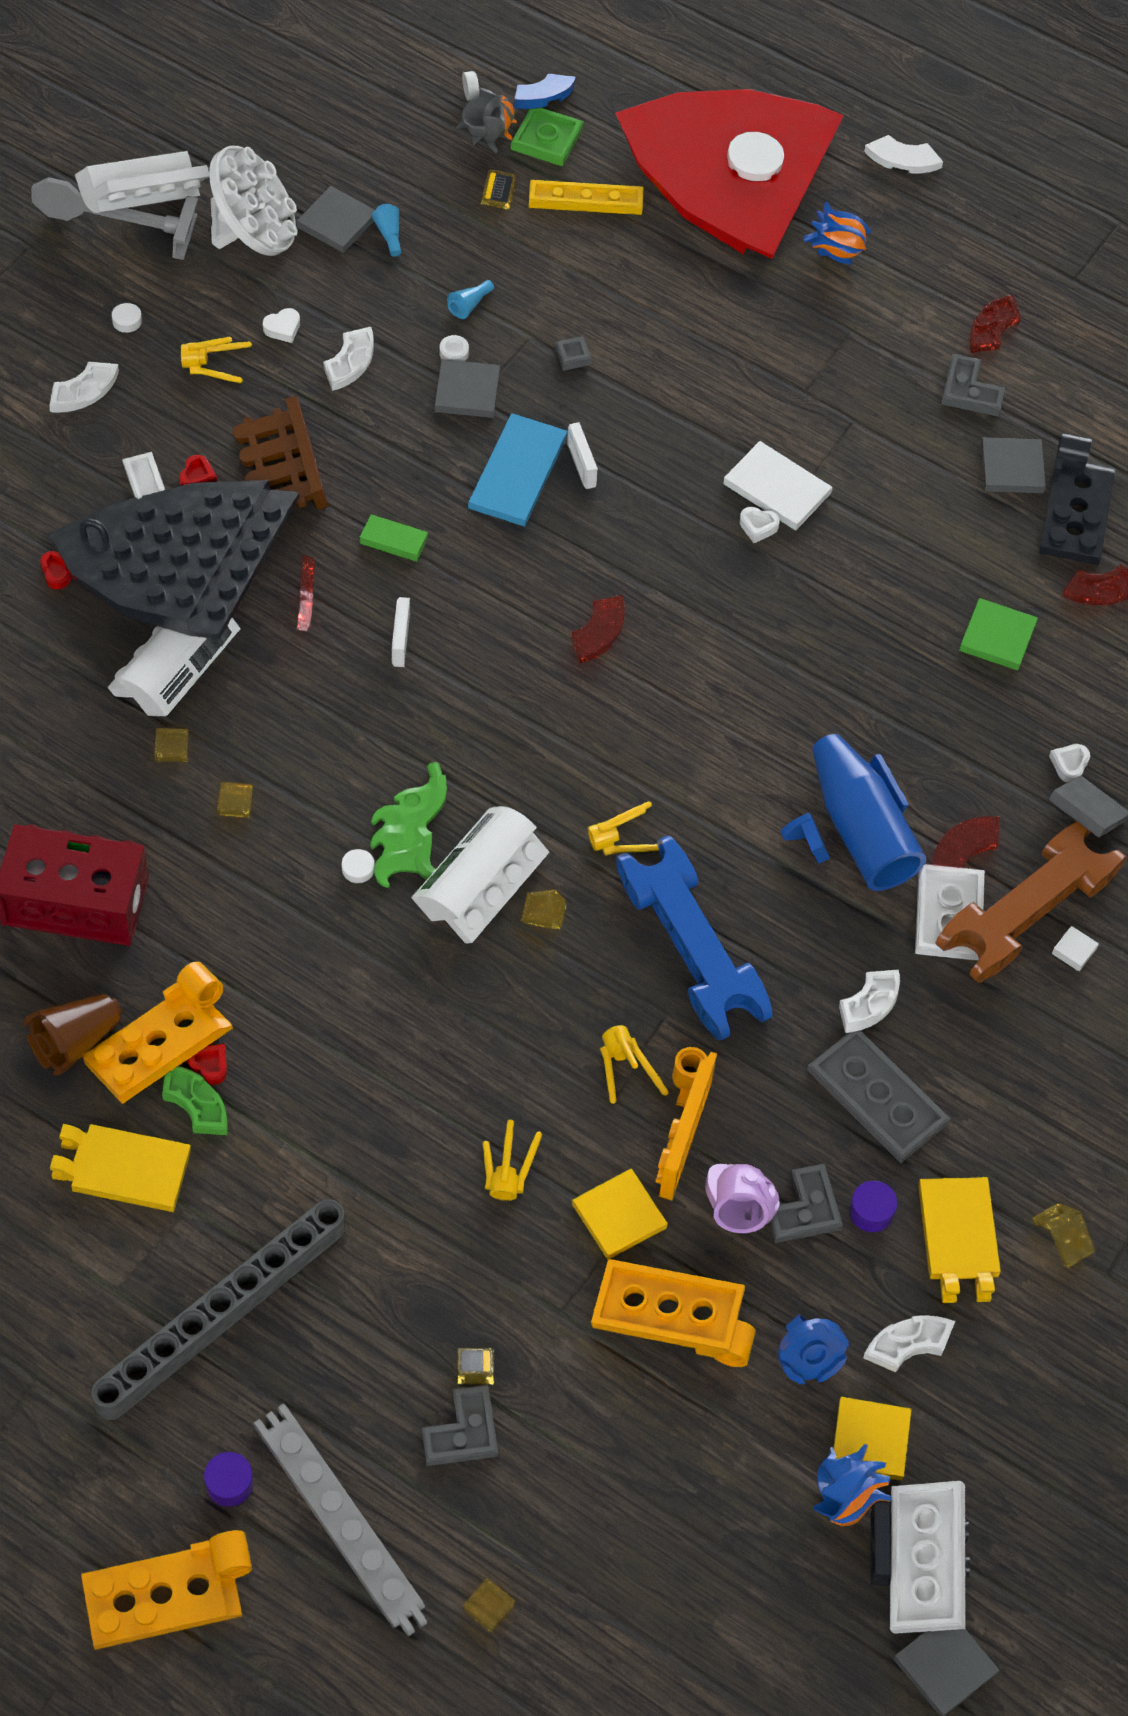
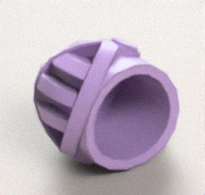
[705,1164,780,1233]

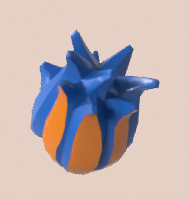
[803,201,871,265]
[813,1444,892,1526]

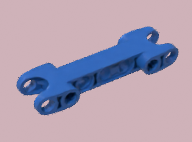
[616,835,772,1041]

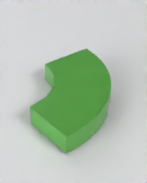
[162,1066,228,1135]

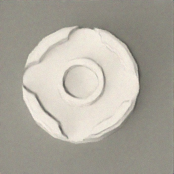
[727,132,784,181]

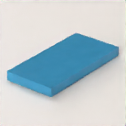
[468,413,567,527]

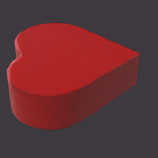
[179,455,218,486]
[40,551,73,590]
[187,1044,227,1085]

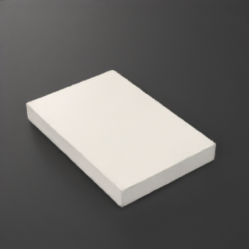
[723,441,832,530]
[915,864,985,961]

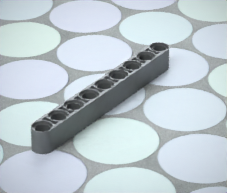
[91,1199,345,1420]

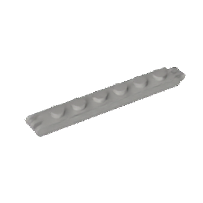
[253,1403,427,1636]

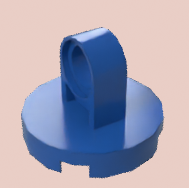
[778,1314,849,1384]

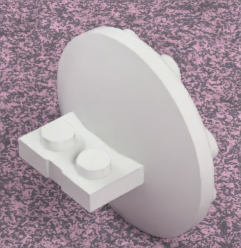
[209,146,297,256]

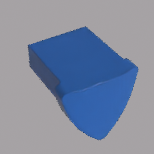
[780,813,830,863]

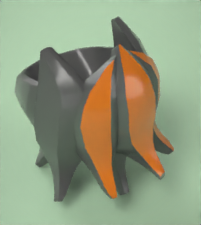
[456,88,517,153]

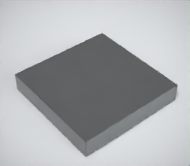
[297,186,375,253]
[435,359,500,418]
[981,437,1046,493]
[1049,776,1128,837]
[893,1629,1000,1716]

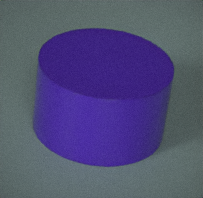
[849,1181,897,1232]
[204,1452,253,1507]

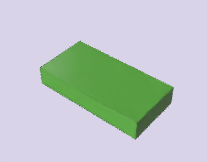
[360,514,428,562]

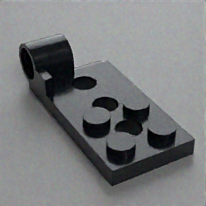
[1039,432,1115,565]

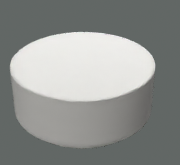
[462,71,479,101]
[112,303,142,333]
[439,335,469,362]
[342,849,374,883]

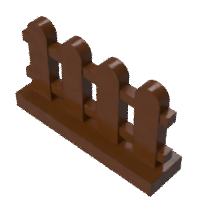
[233,396,329,510]

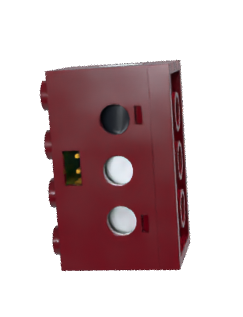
[0,824,149,946]

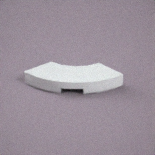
[864,135,943,173]
[323,327,374,391]
[49,362,119,413]
[839,969,900,1033]
[863,1315,955,1372]

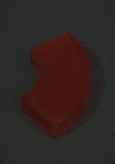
[969,295,1021,353]
[297,556,315,631]
[1063,564,1128,605]
[571,595,625,663]
[932,816,1000,868]

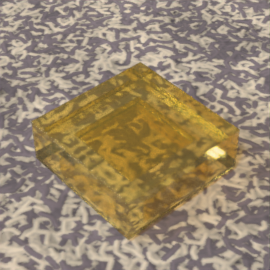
[154,728,189,762]
[217,782,254,818]
[463,1578,515,1632]

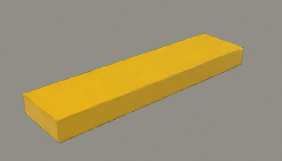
[529,180,643,215]

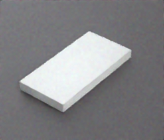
[890,1481,965,1633]

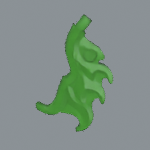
[371,762,447,888]

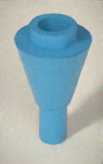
[372,204,402,257]
[447,280,494,319]

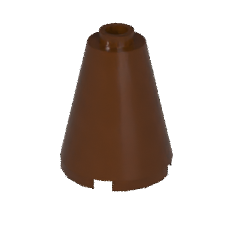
[23,994,121,1076]

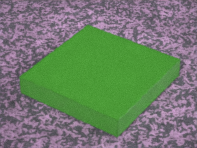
[511,108,584,167]
[959,598,1038,671]

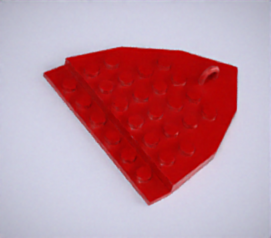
[616,89,844,259]

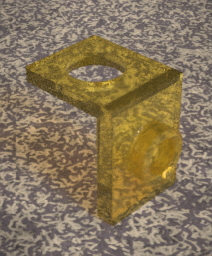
[1032,1203,1095,1267]

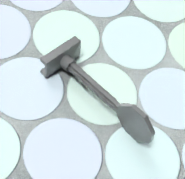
[31,177,198,260]

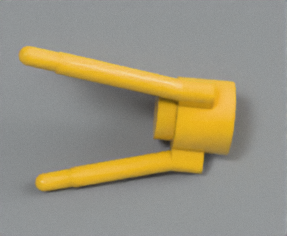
[181,337,252,383]
[587,801,659,856]
[600,1025,668,1104]
[483,1120,542,1200]

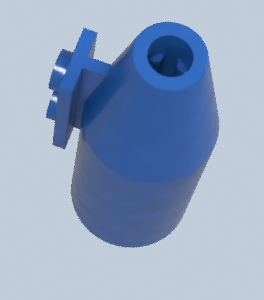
[812,734,926,891]

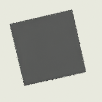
[555,336,592,371]

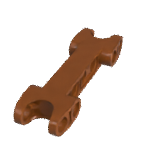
[935,822,1127,983]

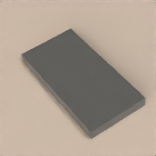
[807,1030,950,1163]

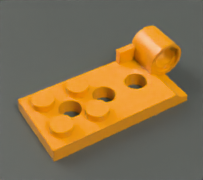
[83,962,233,1104]
[656,1047,717,1201]
[591,1259,756,1367]
[81,1530,252,1650]

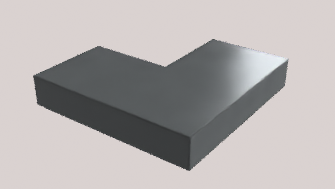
[941,354,1005,417]
[769,1164,843,1243]
[422,1384,498,1466]

